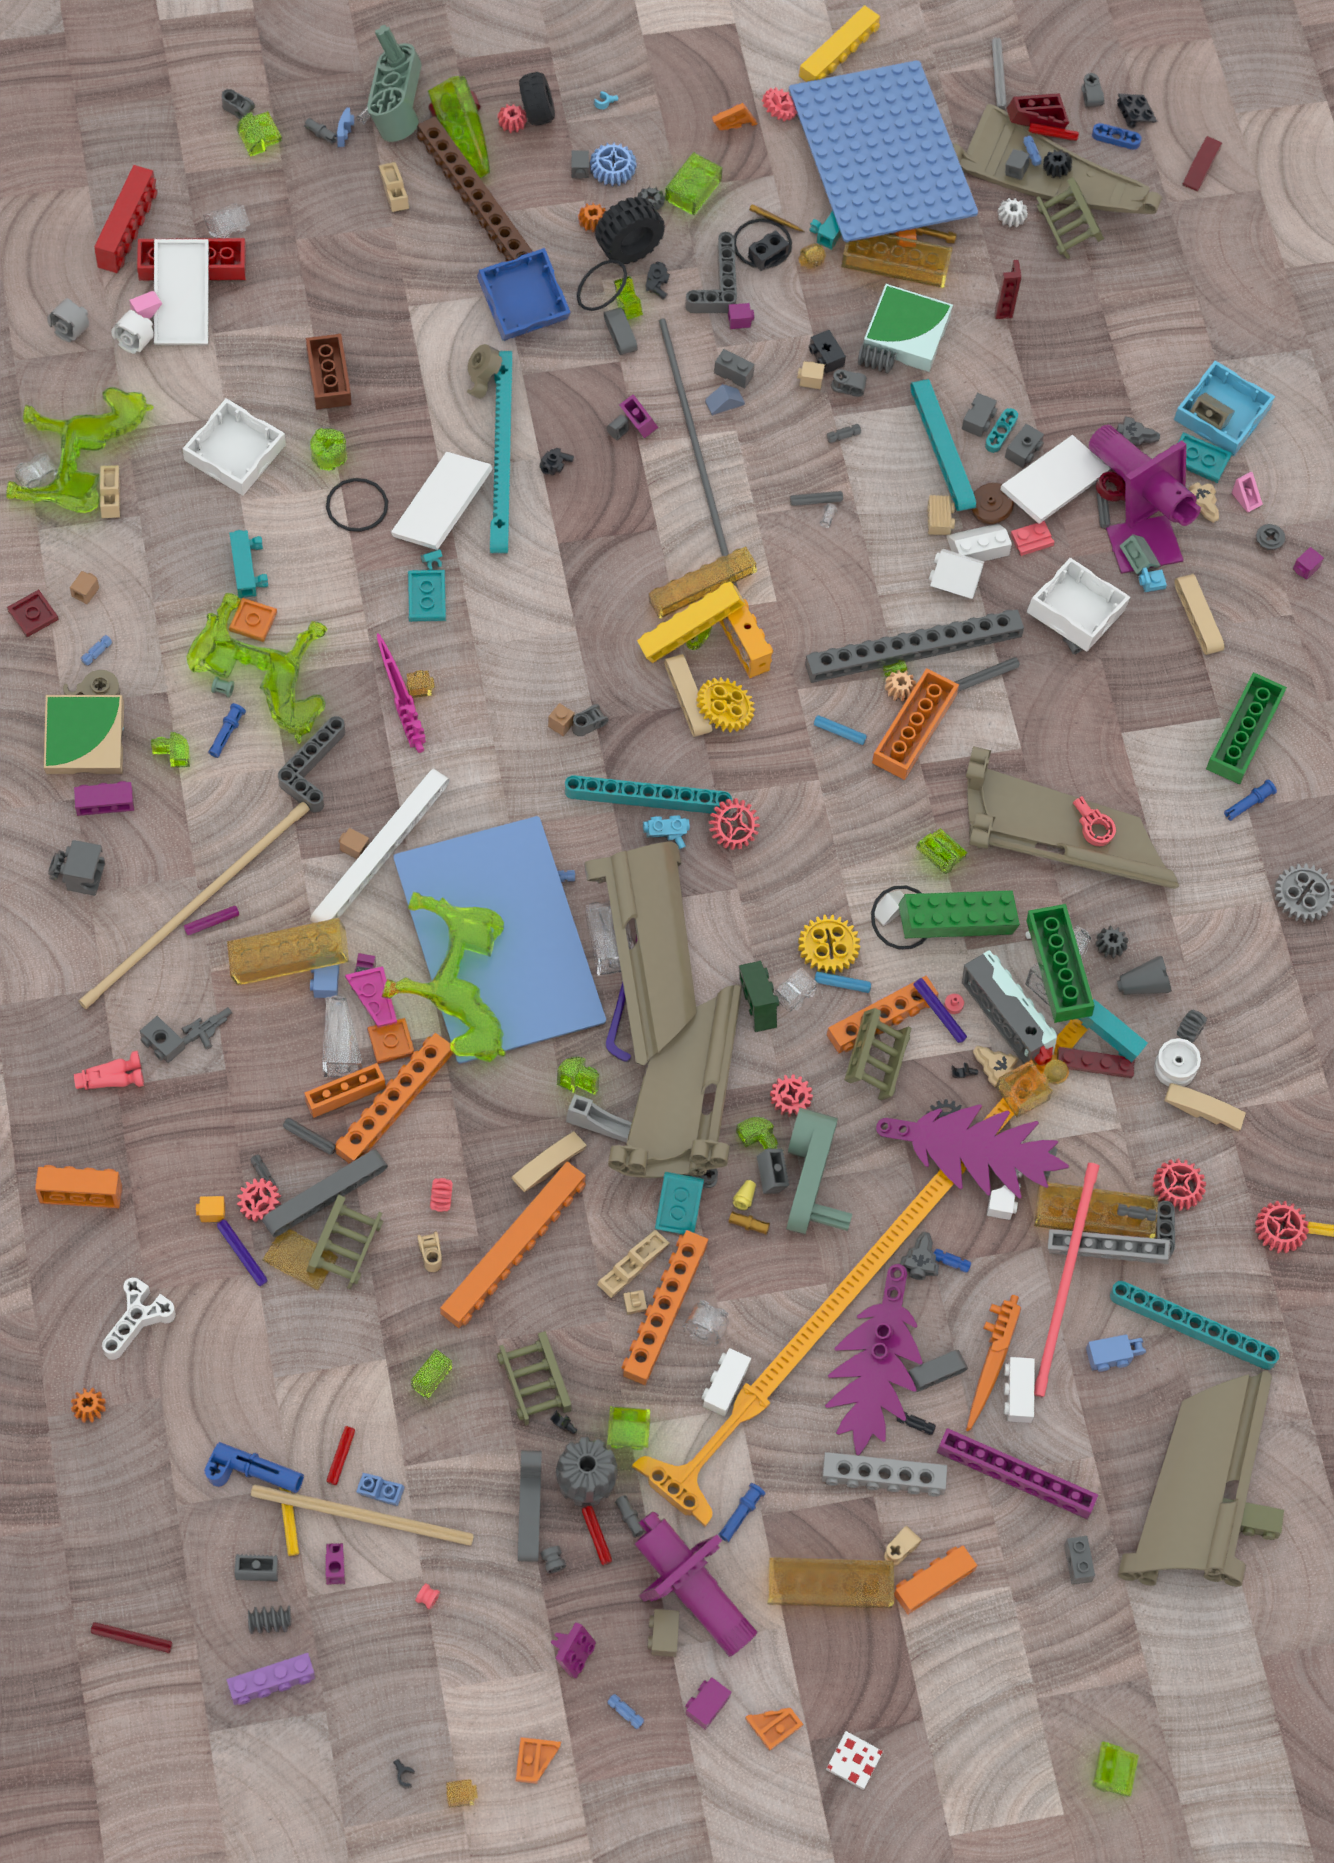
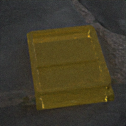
[262,1229,338,1291]

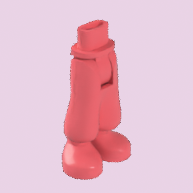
[74,1050,144,1090]

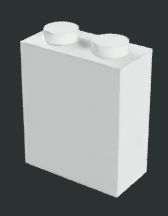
[929,549,984,599]

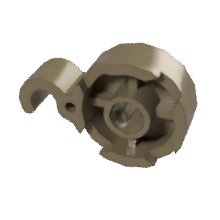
[467,344,502,399]
[63,670,120,695]

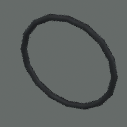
[734,218,792,268]
[576,259,628,311]
[326,478,388,532]
[871,885,927,950]

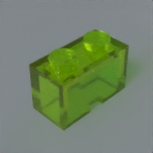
[411,1349,452,1399]

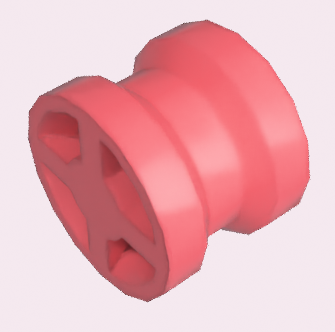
[415,1583,440,1609]

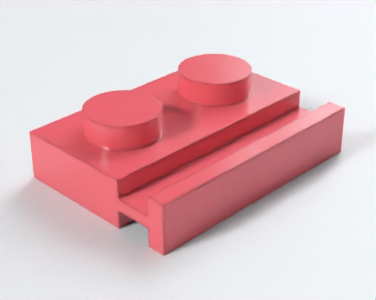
[1010,521,1054,556]

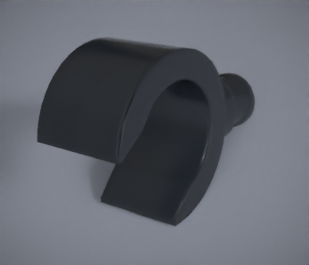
[951,1063,978,1078]
[550,1410,577,1434]
[393,1759,415,1788]

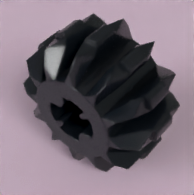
[1043,149,1072,179]

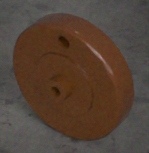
[971,483,1014,524]

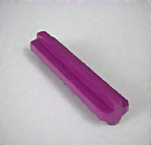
[184,906,239,935]

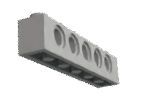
[1048,1229,1171,1264]
[822,1452,947,1497]

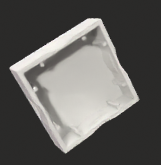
[183,399,286,495]
[1027,558,1130,652]

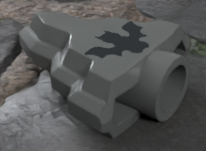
[1117,416,1160,446]
[900,1232,939,1280]

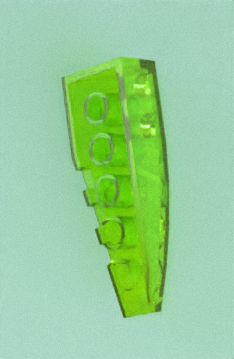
[428,76,490,179]

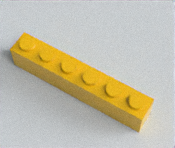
[799,5,880,82]
[637,581,746,663]

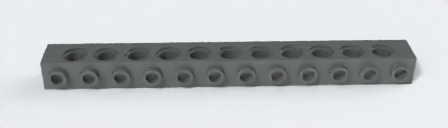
[805,609,1024,683]

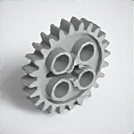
[1274,863,1334,922]

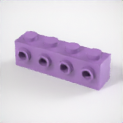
[227,1653,315,1705]

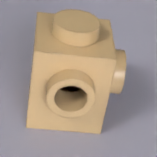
[797,361,824,389]

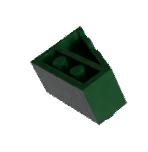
[739,961,779,1032]

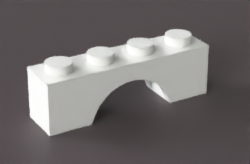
[987,1142,1023,1220]

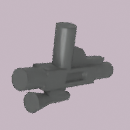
[181,1007,232,1049]

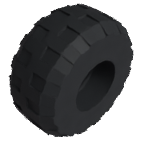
[519,72,555,126]

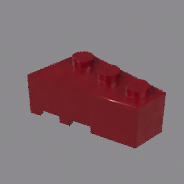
[1006,93,1069,129]

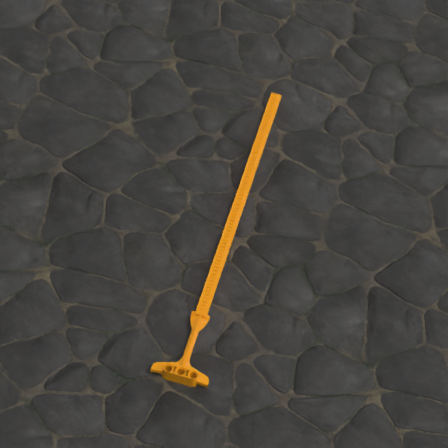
[632,1019,1090,1527]

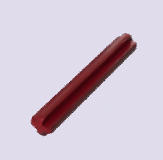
[91,1622,173,1653]

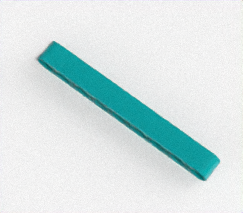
[910,379,976,512]
[565,775,732,815]
[1110,1281,1280,1370]

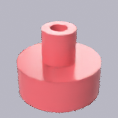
[944,994,964,1014]

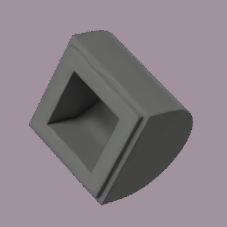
[607,415,629,440]

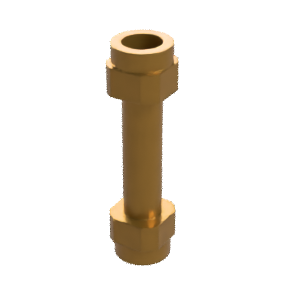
[915,226,957,244]

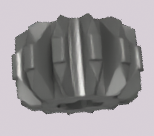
[1095,925,1128,959]
[1177,1009,1207,1043]

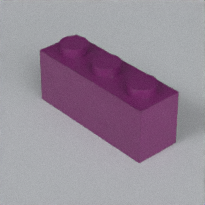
[74,781,134,816]

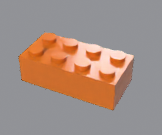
[35,1165,122,1208]

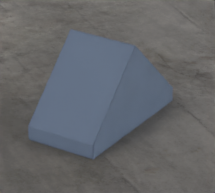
[705,384,745,415]

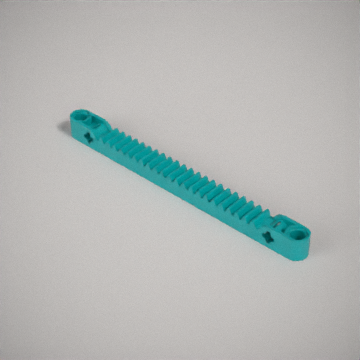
[490,351,512,553]

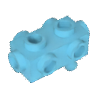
[643,815,690,849]

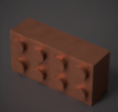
[306,334,352,410]

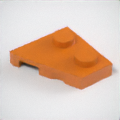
[712,103,757,131]
[745,1707,803,1751]
[516,1737,561,1784]

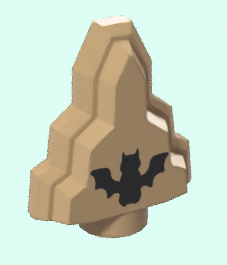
[1188,483,1219,523]
[973,1046,1019,1087]

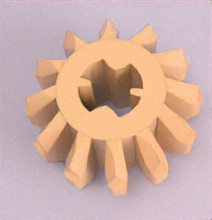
[885,670,916,702]

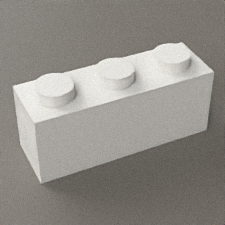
[701,1348,751,1417]
[1004,1357,1034,1423]

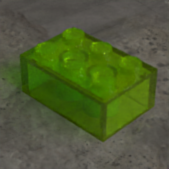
[665,152,723,215]
[607,1406,650,1450]

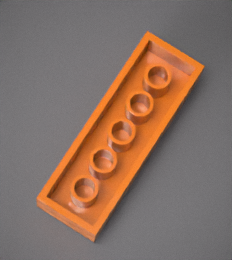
[872,668,959,780]

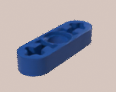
[1092,123,1142,150]

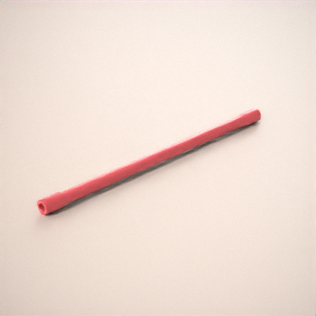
[1034,1163,1099,1397]

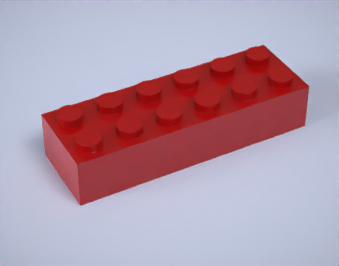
[94,165,158,274]
[137,238,246,281]

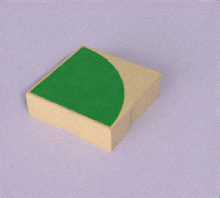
[44,695,124,774]

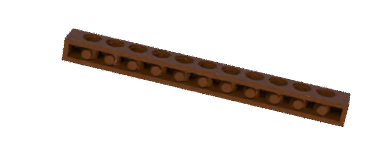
[416,116,533,262]

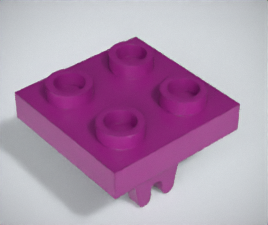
[551,1622,596,1679]

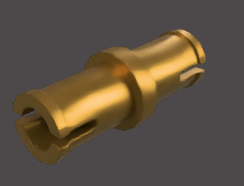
[728,1211,770,1235]

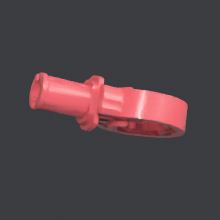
[1073,796,1116,846]

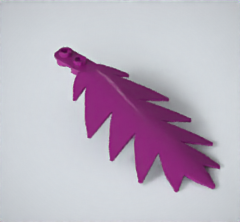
[876,1104,1069,1199]
[825,1264,923,1456]

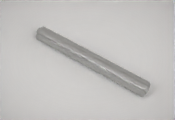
[992,38,1007,110]

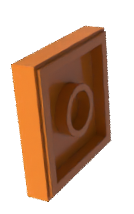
[229,598,277,642]
[367,1018,415,1064]

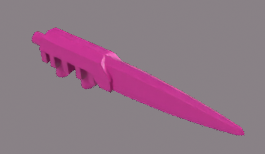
[377,633,426,753]

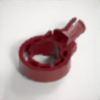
[1096,472,1126,502]

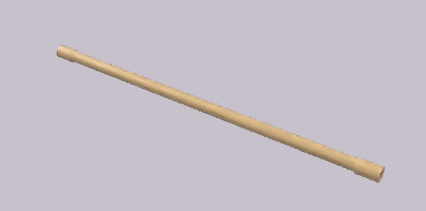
[79,802,310,1009]

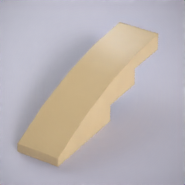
[1164,1083,1246,1131]
[512,1132,587,1192]
[597,1230,670,1298]

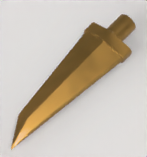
[749,204,805,232]

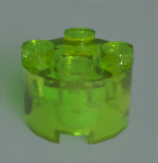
[310,428,347,471]

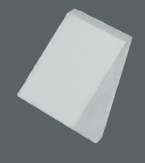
[875,890,904,927]

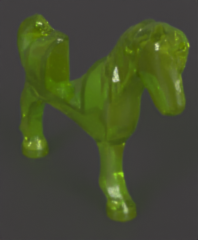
[6,387,154,513]
[186,593,328,743]
[381,892,506,1062]

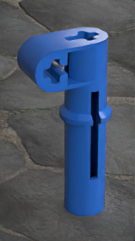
[205,1442,304,1493]

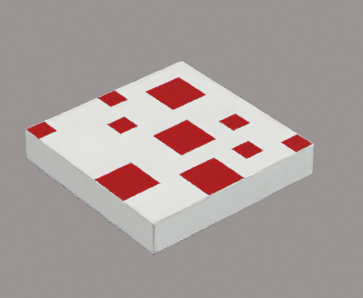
[826,1731,883,1790]

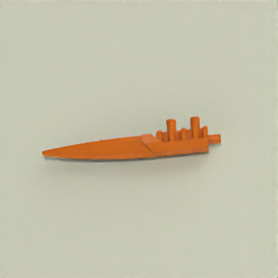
[966,1295,1021,1431]

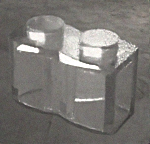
[14,453,58,492]
[774,968,817,1013]

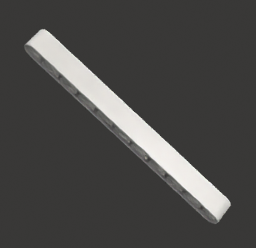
[310,769,450,931]

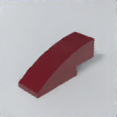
[1182,136,1222,192]

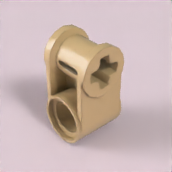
[417,1231,442,1272]
[884,1526,922,1566]

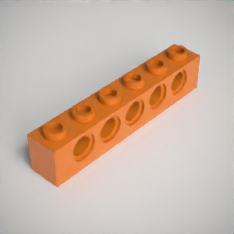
[827,975,939,1054]

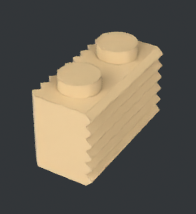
[928,495,955,535]

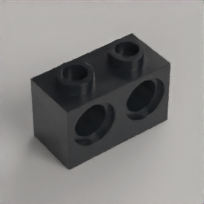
[748,230,789,271]

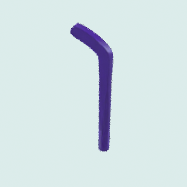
[606,982,631,1062]

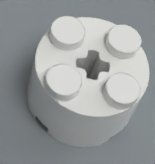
[111,310,154,354]

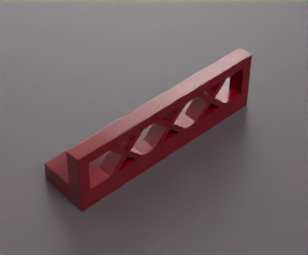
[994,260,1022,319]

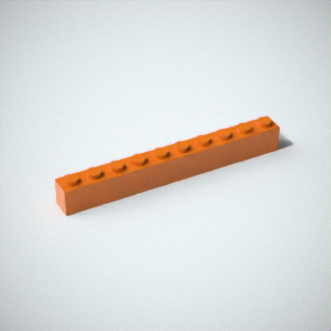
[440,1162,586,1328]

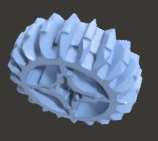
[590,142,637,186]

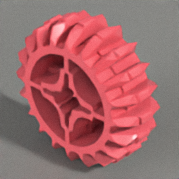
[709,798,760,850]
[1152,1158,1206,1211]
[1255,1201,1309,1254]

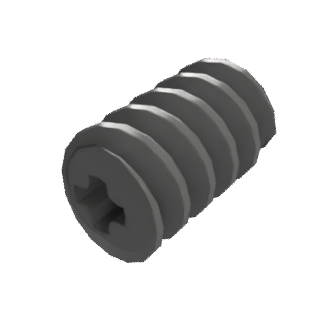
[858,343,897,374]
[248,1605,291,1634]

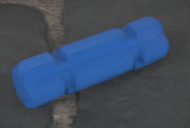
[934,1249,971,1272]

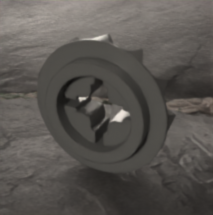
[637,186,665,210]
[1256,524,1285,550]
[48,850,65,880]

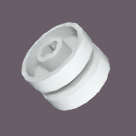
[1154,1038,1201,1087]

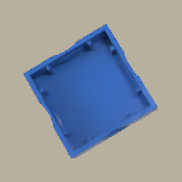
[477,248,571,341]

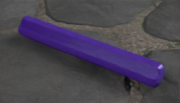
[913,978,967,1043]
[217,1219,267,1286]

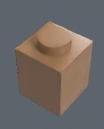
[70,571,99,605]
[548,703,575,736]
[339,828,370,859]

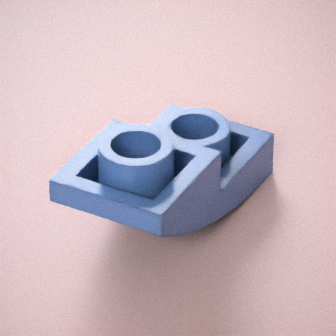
[337,108,354,147]
[356,1473,405,1506]

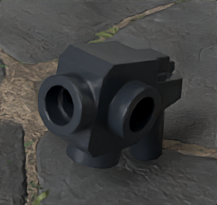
[645,262,670,300]
[539,447,574,475]

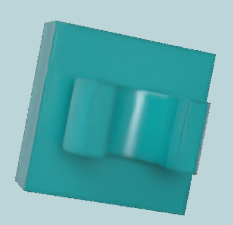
[420,549,443,570]

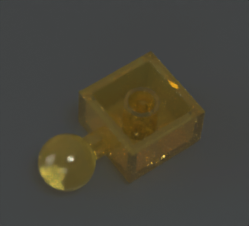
[996,1060,1069,1118]

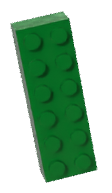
[1206,672,1287,785]
[898,890,1020,939]
[1026,904,1095,1023]

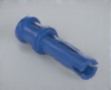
[208,703,246,758]
[1224,779,1277,821]
[718,1483,766,1542]

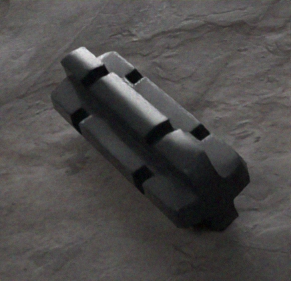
[896,1412,936,1435]

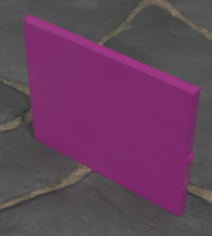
[1106,515,1184,574]

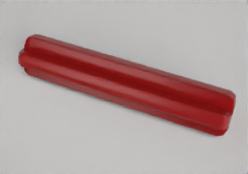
[1029,123,1079,141]
[326,1426,355,1485]
[582,1506,612,1565]

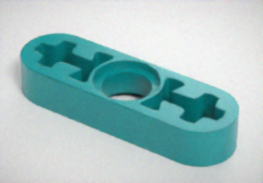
[985,408,1018,453]

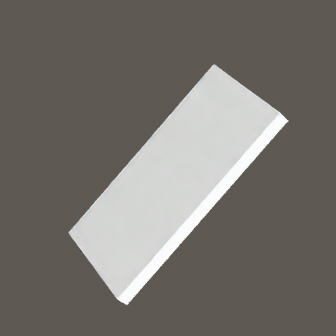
[154,239,209,345]
[1000,435,1111,524]
[391,452,493,550]

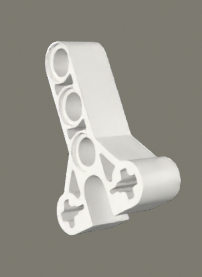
[102,1278,176,1360]

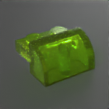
[237,111,282,157]
[916,828,968,874]
[557,1057,600,1095]
[1092,1741,1139,1797]

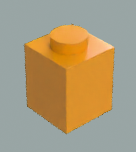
[196,1196,225,1222]

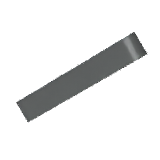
[262,1149,388,1237]

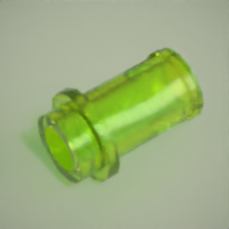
[883,660,907,678]

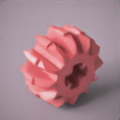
[498,104,527,134]
[430,1178,453,1212]

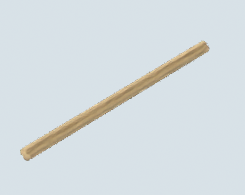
[251,1485,474,1546]

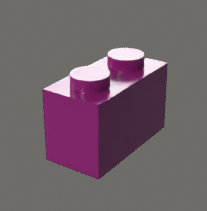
[619,394,658,438]
[685,1677,732,1730]

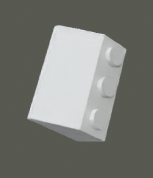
[947,524,1012,561]

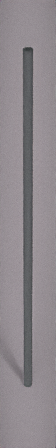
[659,318,739,591]

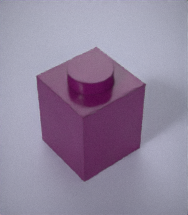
[728,303,754,329]
[1293,547,1324,580]

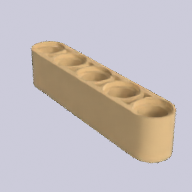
[1174,574,1224,655]
[664,654,712,737]

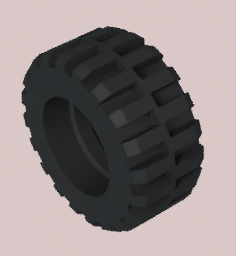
[595,197,665,264]

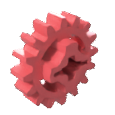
[762,87,797,121]
[770,1074,813,1117]
[237,1178,281,1222]

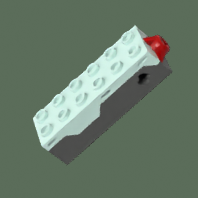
[962,950,1057,1069]

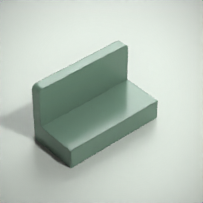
[1120,535,1160,575]

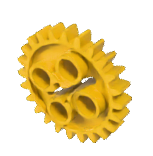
[696,677,755,732]
[798,915,860,974]

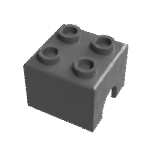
[60,840,105,896]

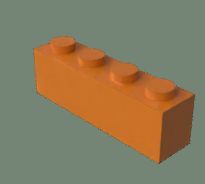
[304,1063,386,1118]
[894,1545,978,1615]

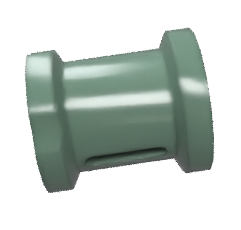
[211,676,235,698]

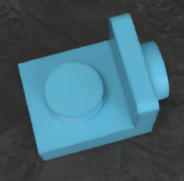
[1139,568,1167,592]

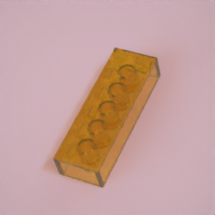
[841,234,953,288]
[227,918,349,985]
[1034,1182,1159,1238]
[767,1557,894,1608]

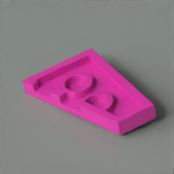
[345,966,397,1027]

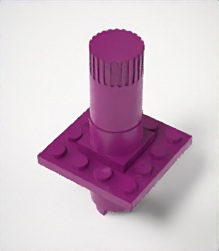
[1088,424,1201,528]
[634,1511,758,1657]

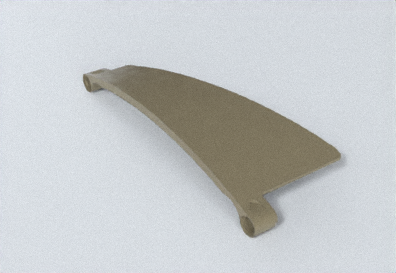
[952,104,1162,214]

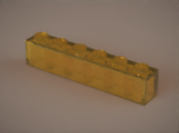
[649,546,757,619]

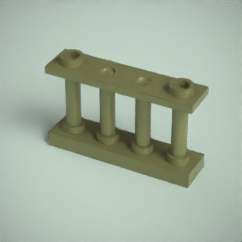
[1036,177,1104,259]
[844,1008,912,1100]
[306,1195,383,1289]
[497,1331,572,1426]

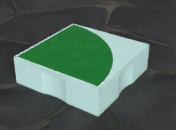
[863,284,953,372]

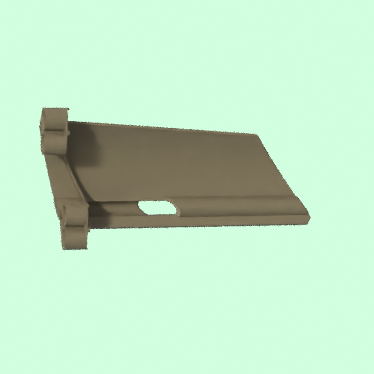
[966,746,1179,889]
[608,984,742,1178]

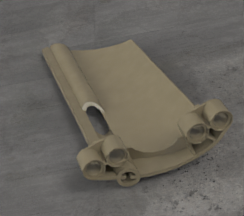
[584,841,697,1066]
[1118,1370,1272,1587]

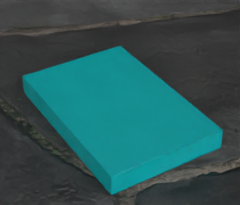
[1178,432,1232,483]
[408,570,446,622]
[655,1172,704,1234]

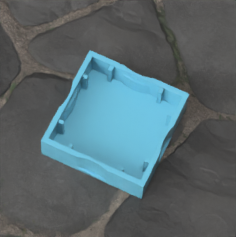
[1174,361,1275,456]

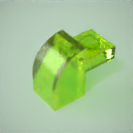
[614,276,643,320]
[151,732,190,767]
[736,1117,778,1149]

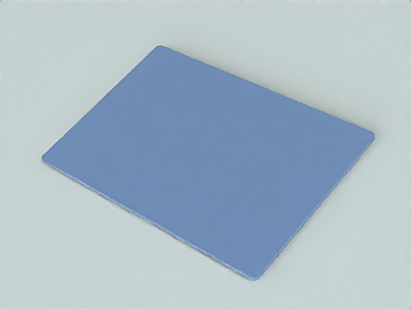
[789,60,978,242]
[394,816,606,1064]

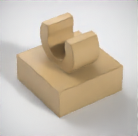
[623,1290,647,1315]

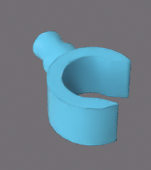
[594,91,618,109]

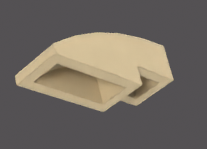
[379,162,409,212]
[100,465,120,518]

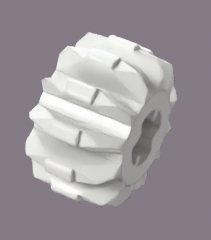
[998,198,1028,228]

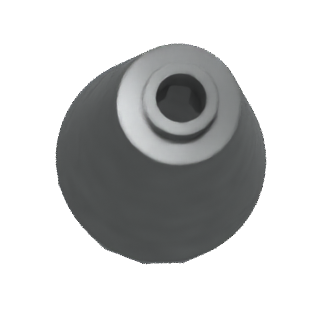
[1117,956,1172,995]

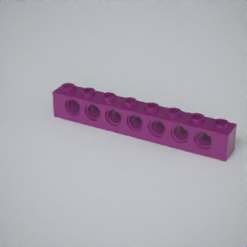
[937,1428,1098,1520]

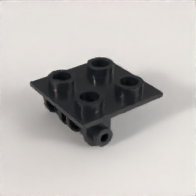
[1117,94,1157,128]

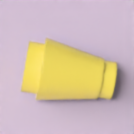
[733,1180,756,1210]

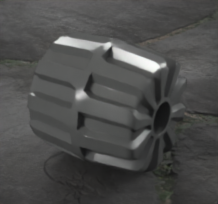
[556,1437,618,1507]

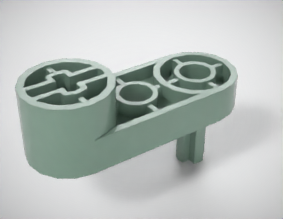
[367,25,422,142]
[786,1107,853,1235]

